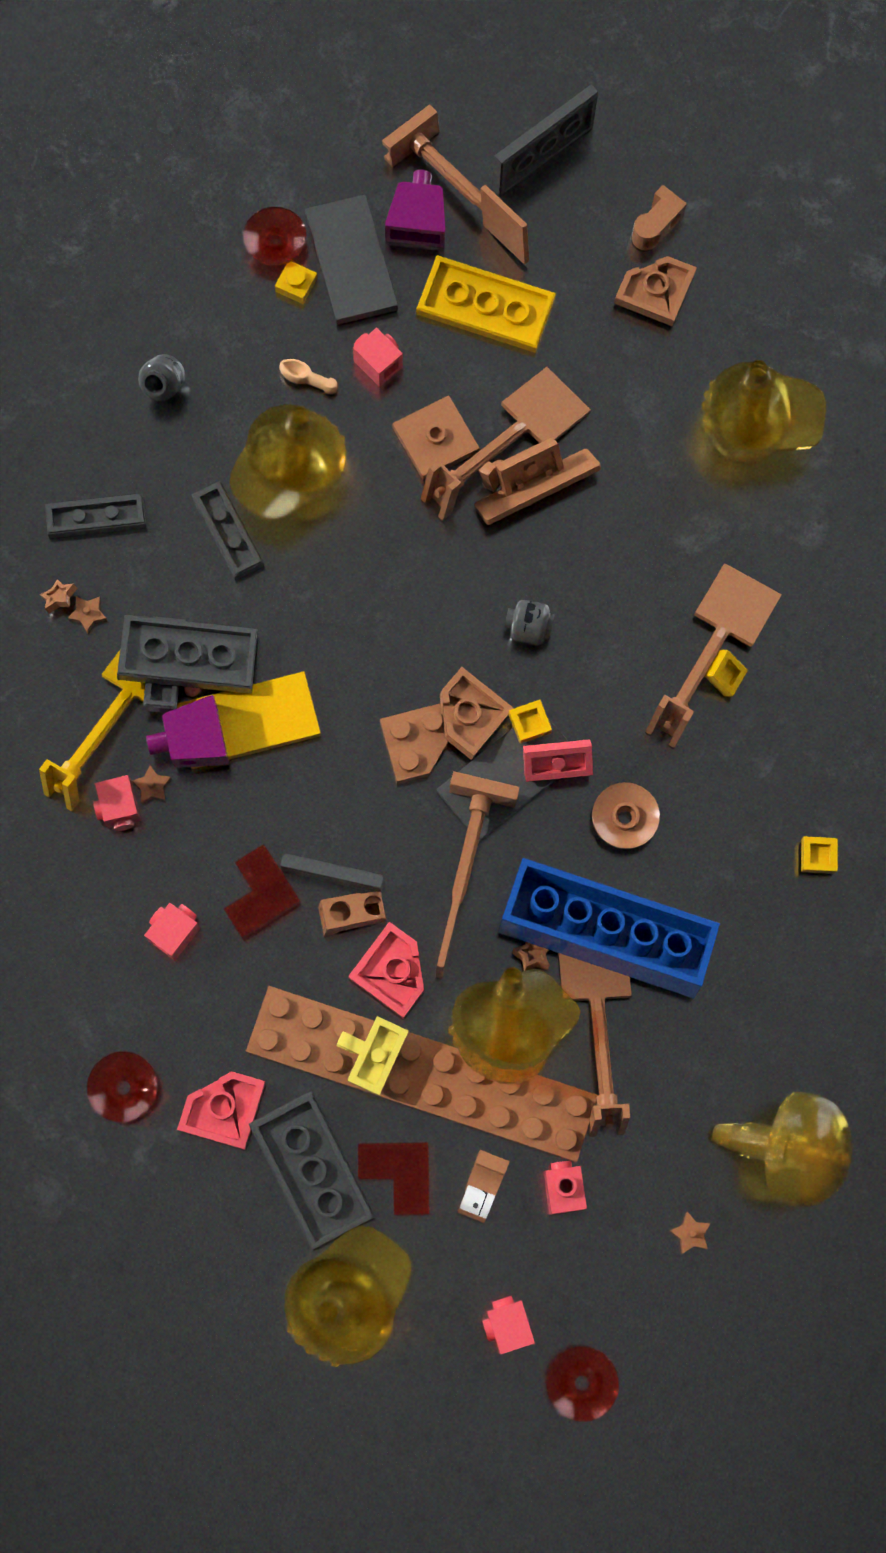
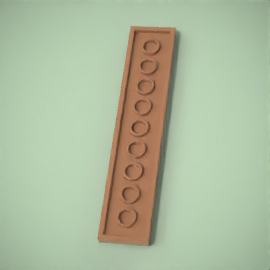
[246,986,598,1163]

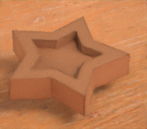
[40,579,78,614]
[68,597,107,634]
[132,766,172,804]
[512,942,550,972]
[670,1212,711,1254]

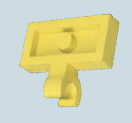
[336,1016,408,1096]

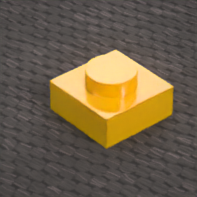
[275,260,318,305]
[704,650,748,696]
[508,699,552,744]
[801,836,838,874]

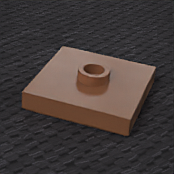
[392,395,480,480]

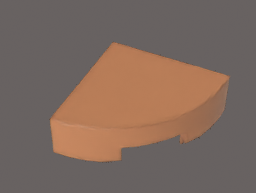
[479,458,503,492]

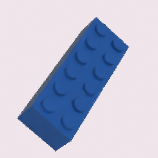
[498,858,720,998]

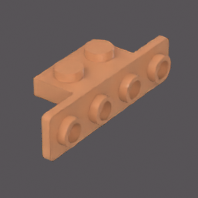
[474,437,601,525]

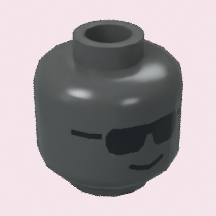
[138,354,186,401]
[505,599,555,646]

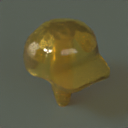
[701,360,826,464]
[230,404,347,521]
[448,967,581,1085]
[712,1092,853,1207]
[284,1225,412,1367]

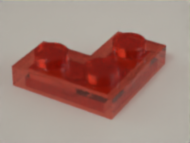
[224,844,301,939]
[358,1142,429,1215]

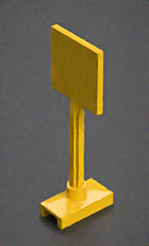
[39,650,145,811]

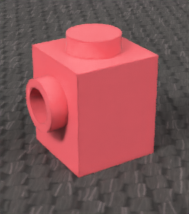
[353,327,403,387]
[93,775,141,831]
[144,903,200,961]
[543,1161,587,1215]
[482,1296,535,1355]

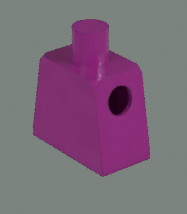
[385,170,445,248]
[146,695,229,768]

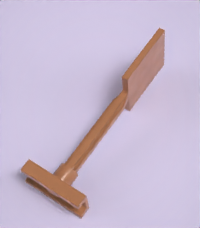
[382,104,529,265]
[421,367,591,521]
[645,563,782,748]
[436,771,520,979]
[558,953,632,1137]

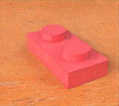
[523,739,593,782]

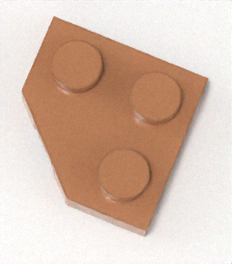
[614,256,697,326]
[440,667,514,760]
[380,703,449,785]

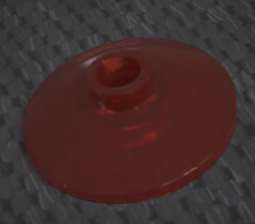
[243,207,307,266]
[87,1051,158,1122]
[546,1346,619,1422]

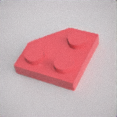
[348,922,424,1019]
[177,1071,266,1150]

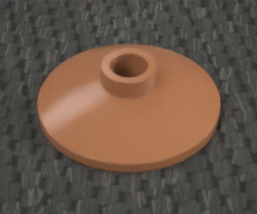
[592,782,660,849]

